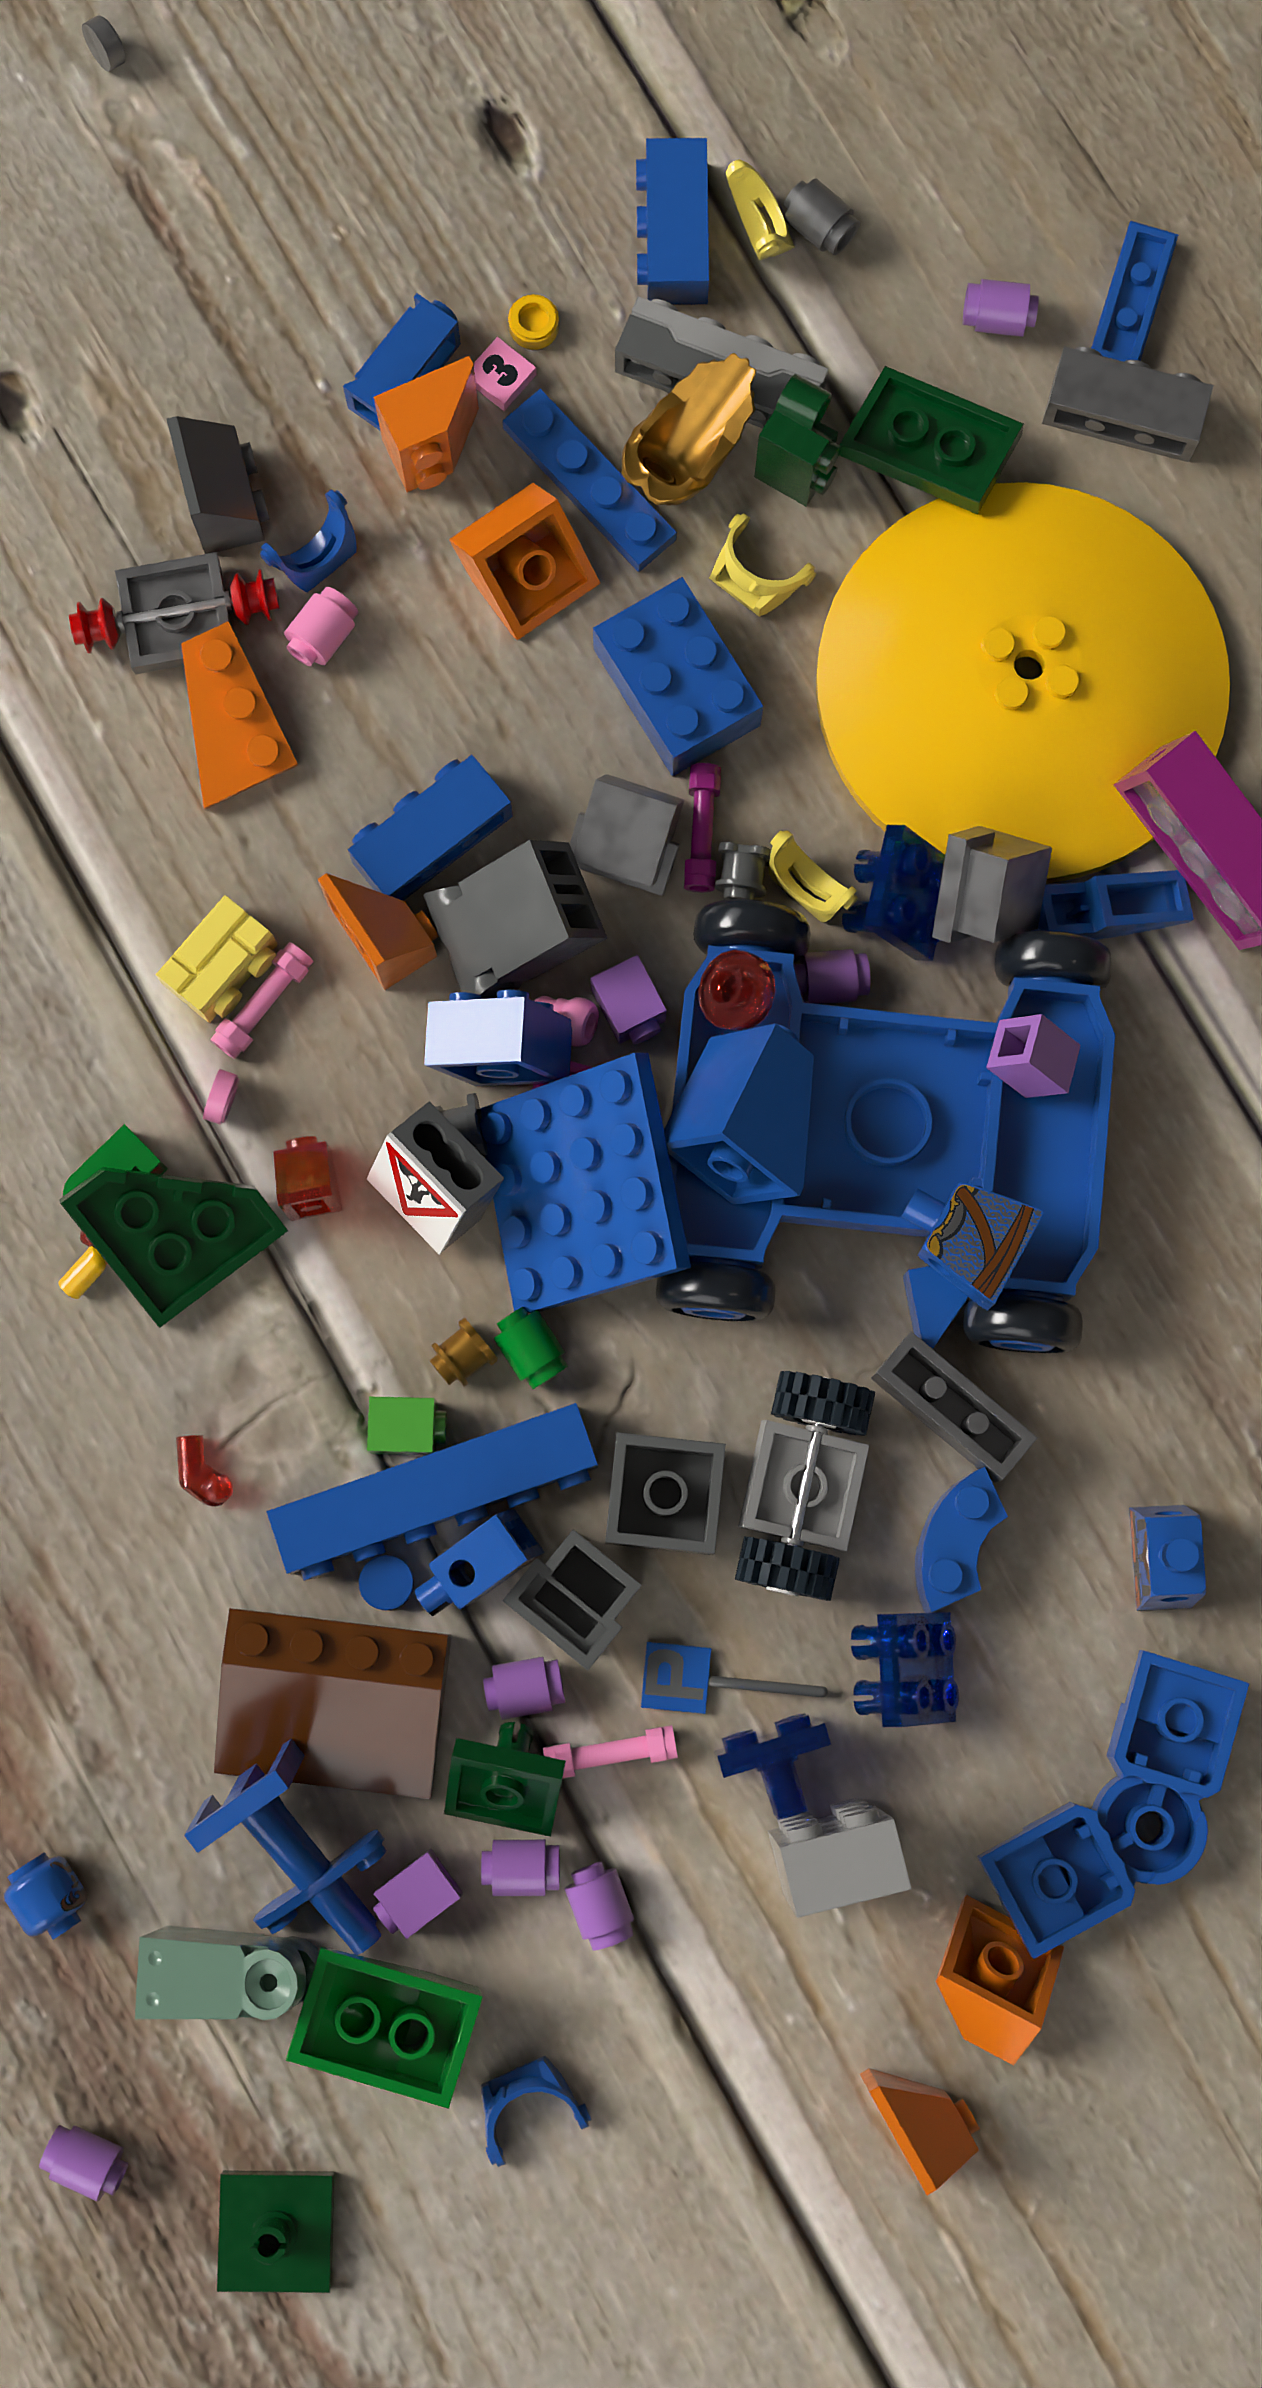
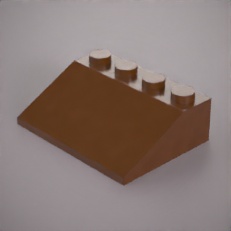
[214,1608,452,1799]

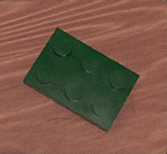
[839,366,1024,514]

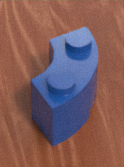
[915,1467,1008,1613]

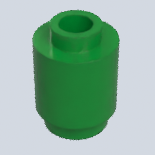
[493,1307,568,1390]

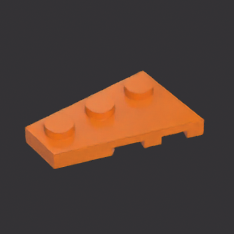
[181,621,298,810]

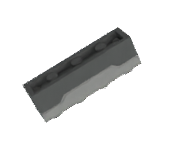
[615,296,828,429]

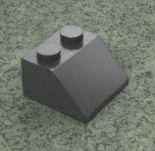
[166,416,270,554]

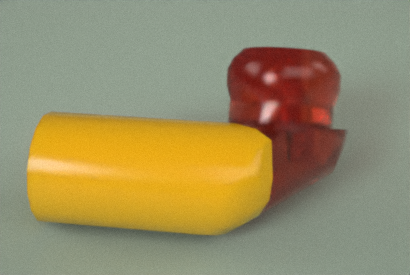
[58,1231,108,1299]

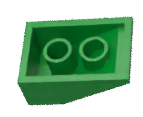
[286,1947,483,2109]

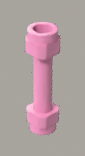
[210,942,314,1059]
[543,1725,678,1779]

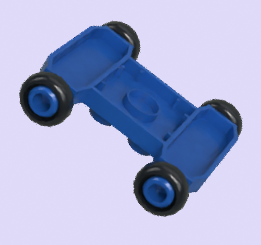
[656,899,1115,1353]

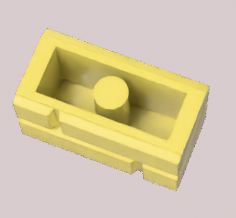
[155,895,278,1023]

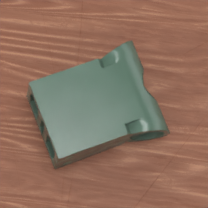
[135,1926,319,2020]

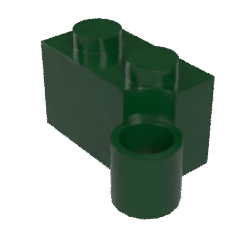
[754,374,842,507]

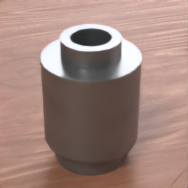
[784,179,860,255]

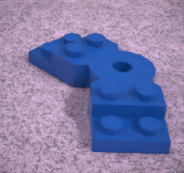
[977,1650,1249,1959]

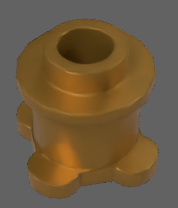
[429,1317,498,1387]

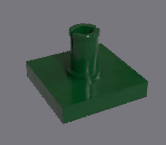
[444,1722,566,1837]
[217,2170,335,2293]

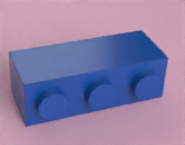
[636,138,709,305]
[348,755,513,901]

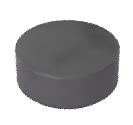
[82,15,126,72]

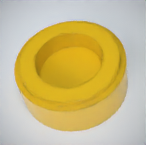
[508,294,559,350]

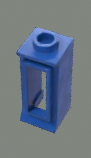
[343,293,461,431]

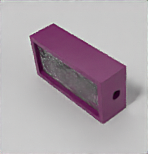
[1114,731,1262,950]

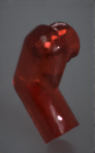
[176,1435,233,1507]

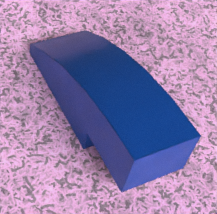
[1032,870,1194,940]

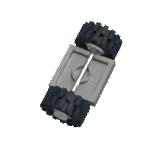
[735,1371,875,1601]

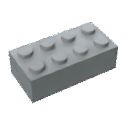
[768,1798,912,1918]

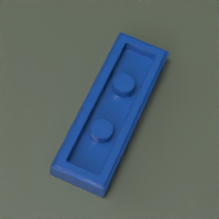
[1091,221,1179,362]

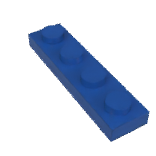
[502,388,677,572]

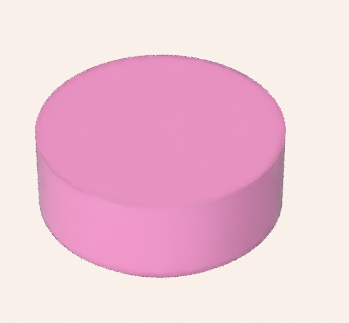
[203,1069,240,1125]

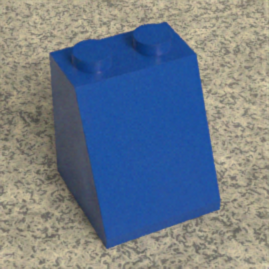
[664,1023,814,1205]

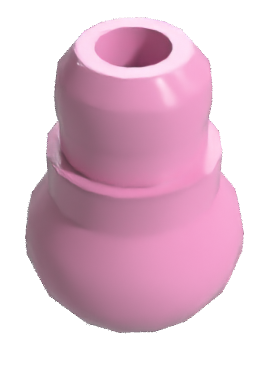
[534,996,599,1047]

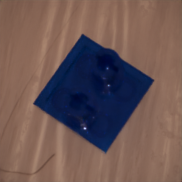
[842,825,945,961]
[851,1612,959,1728]
[713,1713,831,1820]

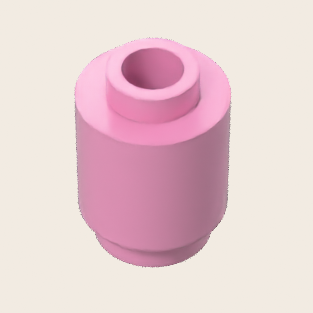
[284,587,358,666]

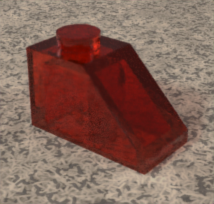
[273,1136,343,1221]

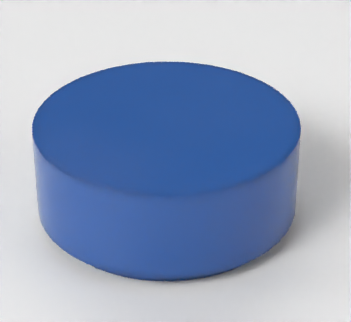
[359,1555,414,1610]

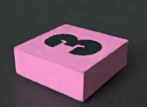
[473,337,537,411]

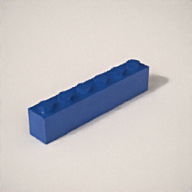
[266,1403,598,1581]

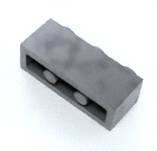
[1042,346,1214,462]
[871,1331,1038,1483]

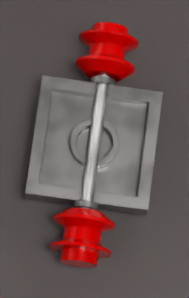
[69,552,280,674]

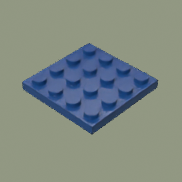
[479,1052,691,1315]

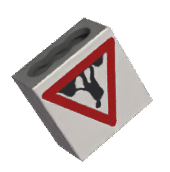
[367,1101,504,1255]

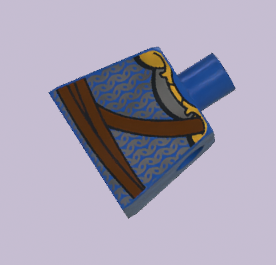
[901,1182,1045,1310]

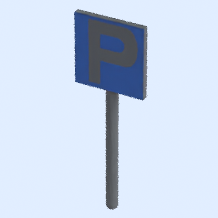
[641,1642,828,1714]

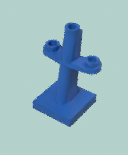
[184,1738,387,1955]

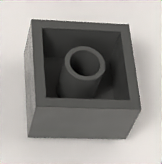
[605,1432,726,1555]

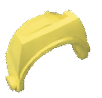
[726,160,795,260]
[709,513,816,617]
[769,830,858,922]

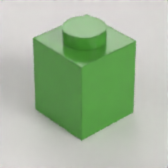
[367,1396,447,1455]

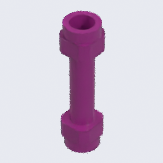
[684,763,721,893]

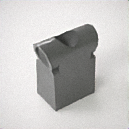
[423,840,608,999]

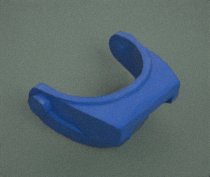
[260,490,357,593]
[481,2056,592,2167]

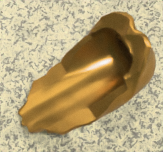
[622,353,757,506]

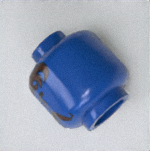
[4,1852,87,1940]

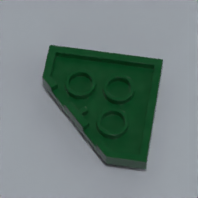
[59,1167,288,1328]

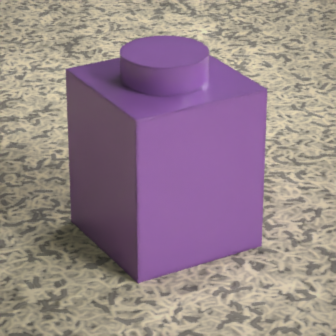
[590,955,667,1044]
[987,1014,1081,1098]
[373,1849,463,1939]

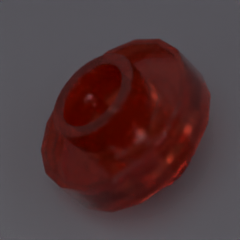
[698,950,776,1032]

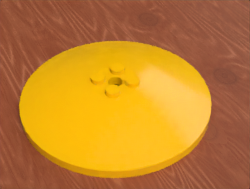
[816,482,1230,884]

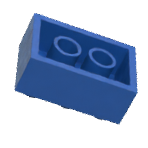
[593,577,764,777]

